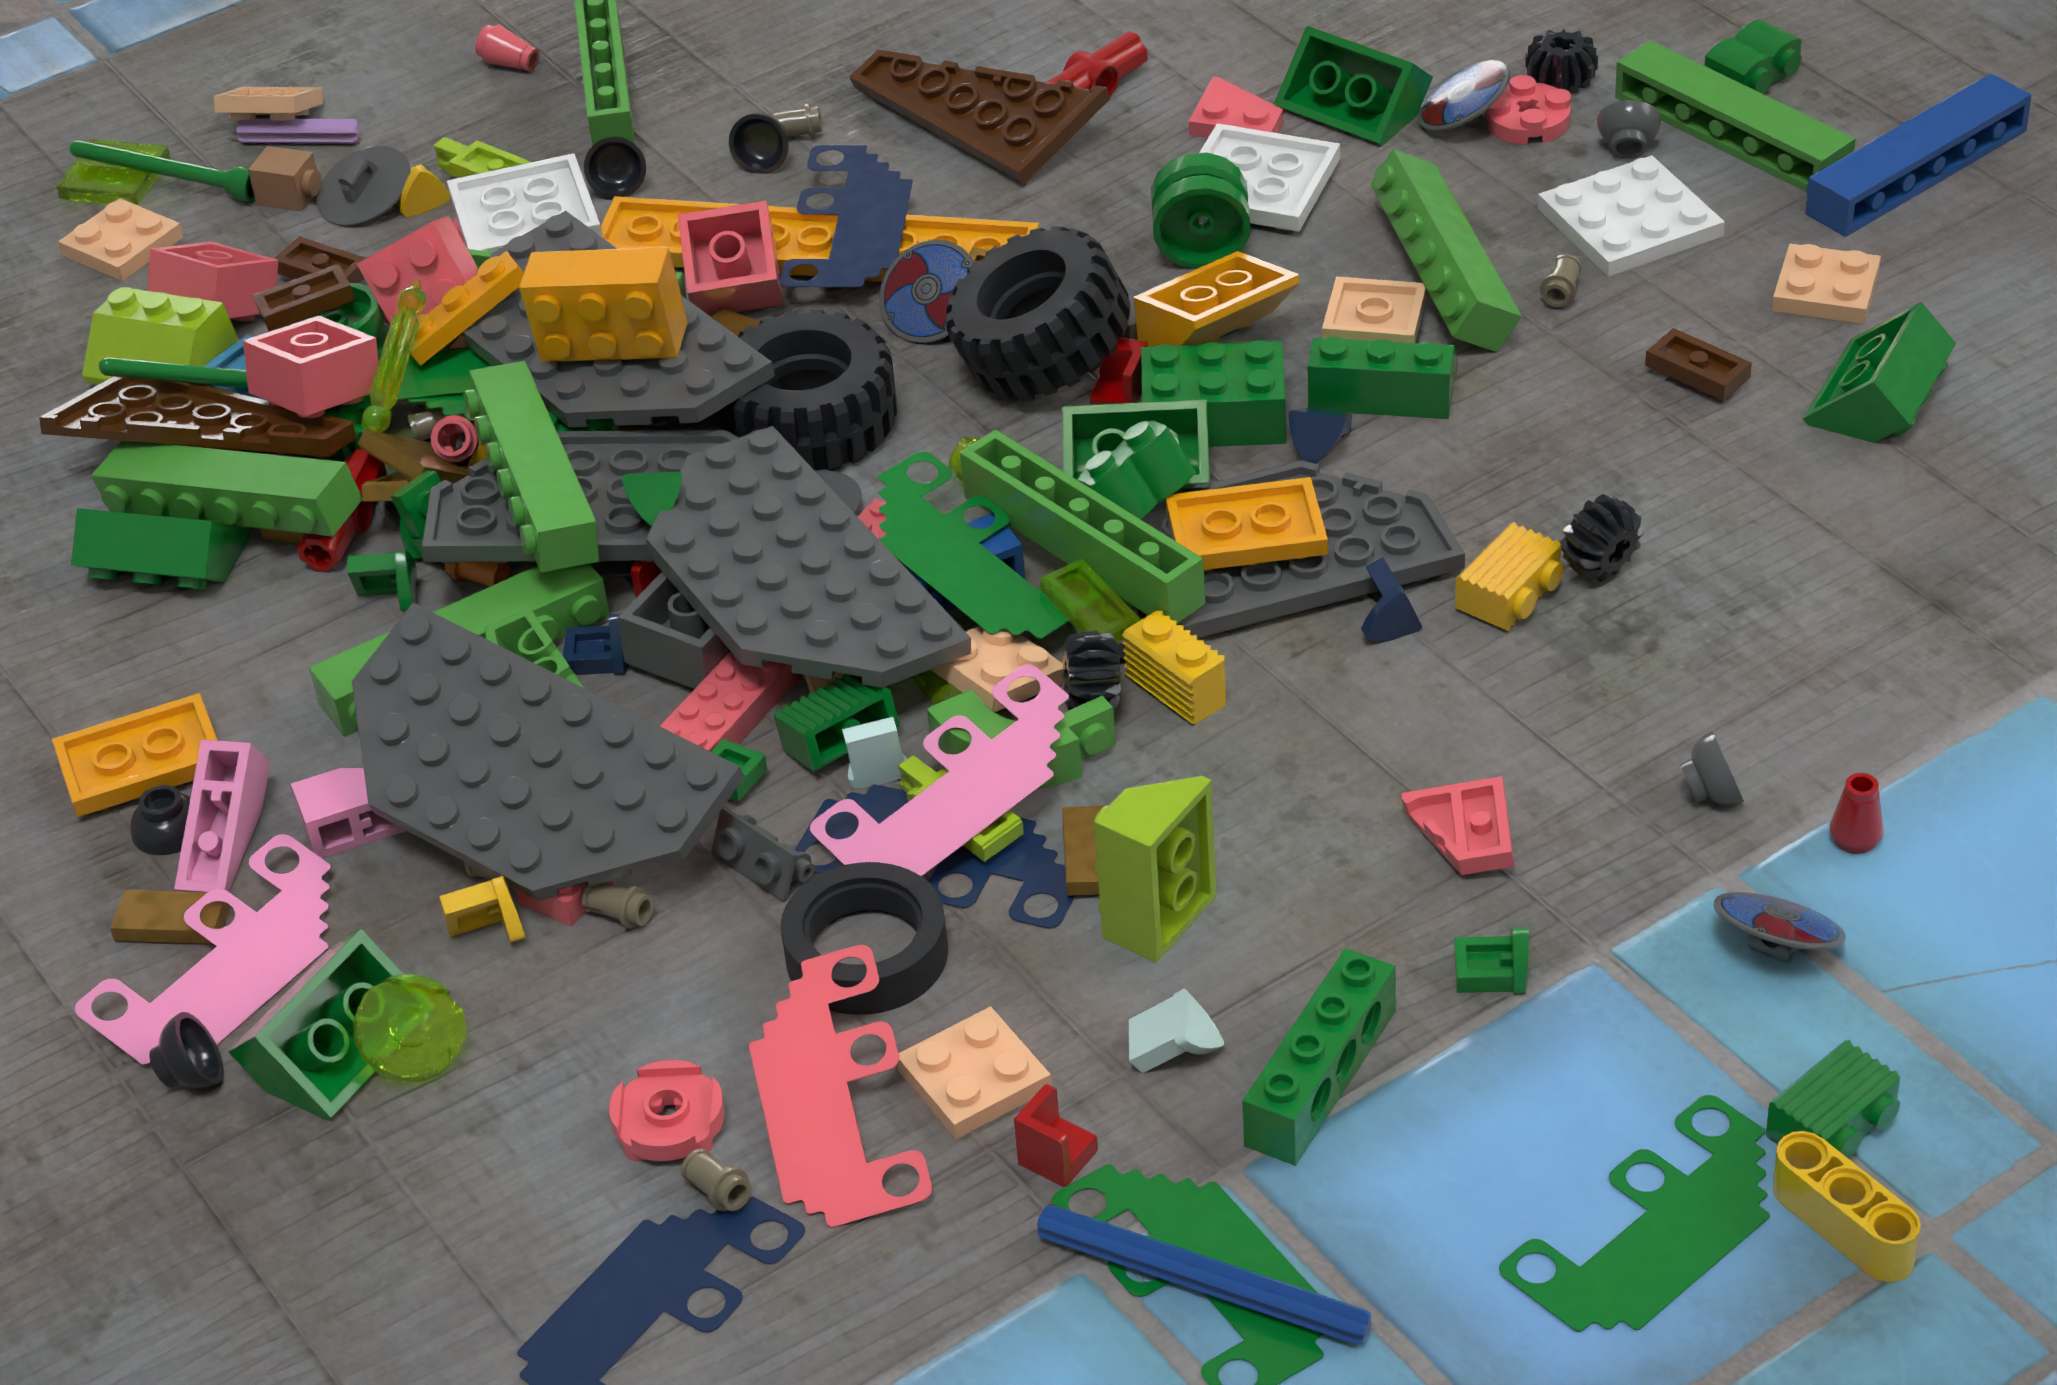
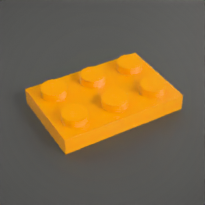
[1165,477,1328,571]
[52,693,218,817]

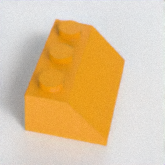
[1133,251,1300,347]

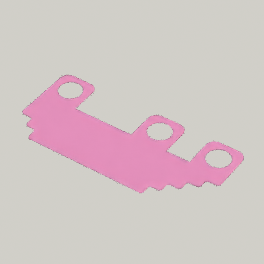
[810,664,1069,876]
[75,834,331,1064]

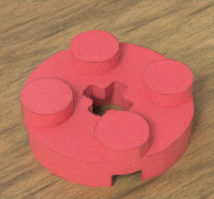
[1485,75,1571,145]
[609,1060,725,1161]

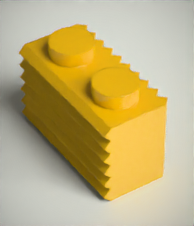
[1455,522,1564,631]
[1122,611,1226,725]

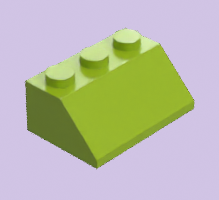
[82,287,239,385]
[1092,776,1217,963]

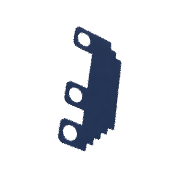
[780,145,913,287]
[795,784,1075,928]
[517,1197,805,1385]

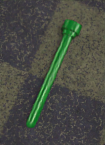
[69,140,255,202]
[99,357,248,389]

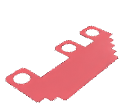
[749,945,932,1227]

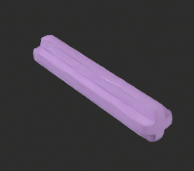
[236,118,360,144]

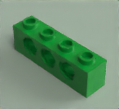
[1242,948,1396,1166]

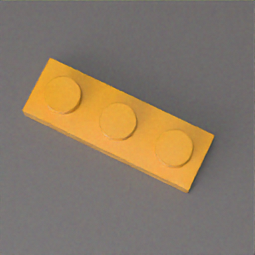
[399,251,524,366]

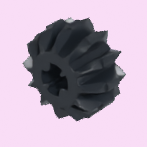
[1525,29,1598,93]
[1560,494,1645,582]
[1062,630,1121,713]

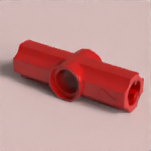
[1045,31,1148,96]
[297,450,387,572]

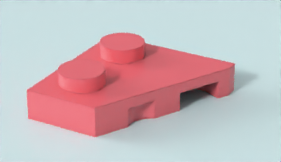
[1189,77,1283,138]
[1401,776,1515,875]

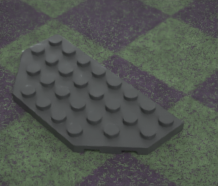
[465,211,775,427]
[646,426,971,688]
[422,430,738,564]
[1057,460,1465,658]
[352,603,745,901]

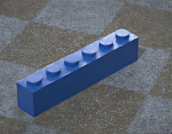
[1805,73,2032,237]

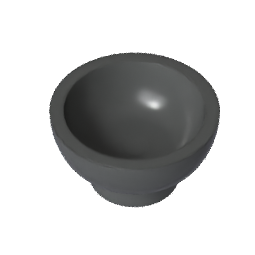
[1597,100,1661,158]
[1680,731,1744,805]

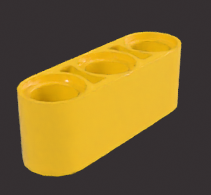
[1772,1131,1921,1283]

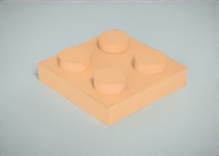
[214,87,323,121]
[58,198,184,281]
[1772,243,1881,324]
[1322,276,1427,343]
[930,626,1064,712]
[897,1006,1052,1139]

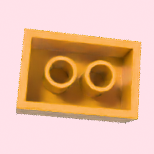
[519,247,688,362]

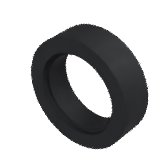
[781,862,948,1015]

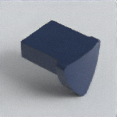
[1288,407,1353,464]
[1361,557,1422,642]
[563,614,629,675]

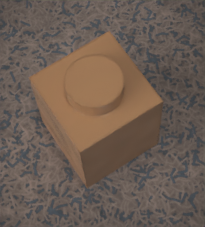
[248,146,321,211]

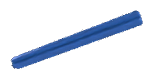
[1037,1204,1371,1345]

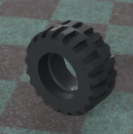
[945,226,1131,400]
[719,309,897,471]

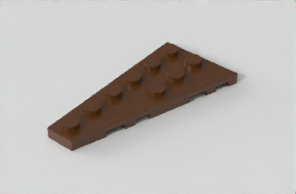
[849,49,1111,184]
[39,377,355,458]

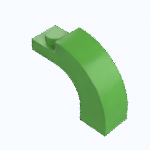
[927,689,1116,789]

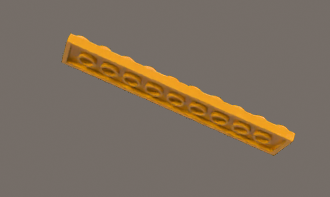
[600,196,1039,282]

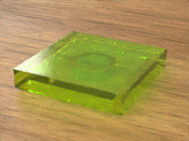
[56,139,171,205]

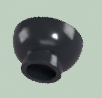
[729,113,790,174]
[584,136,646,199]
[130,785,191,855]
[149,1012,224,1089]

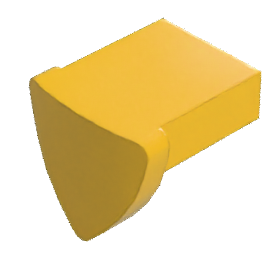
[396,164,450,218]
[439,876,525,943]

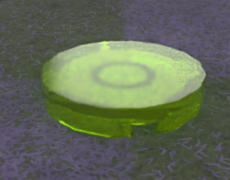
[353,974,466,1082]

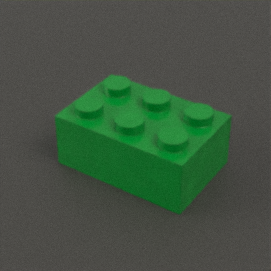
[1141,340,1286,447]

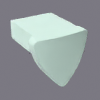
[842,717,907,789]
[1129,989,1224,1073]

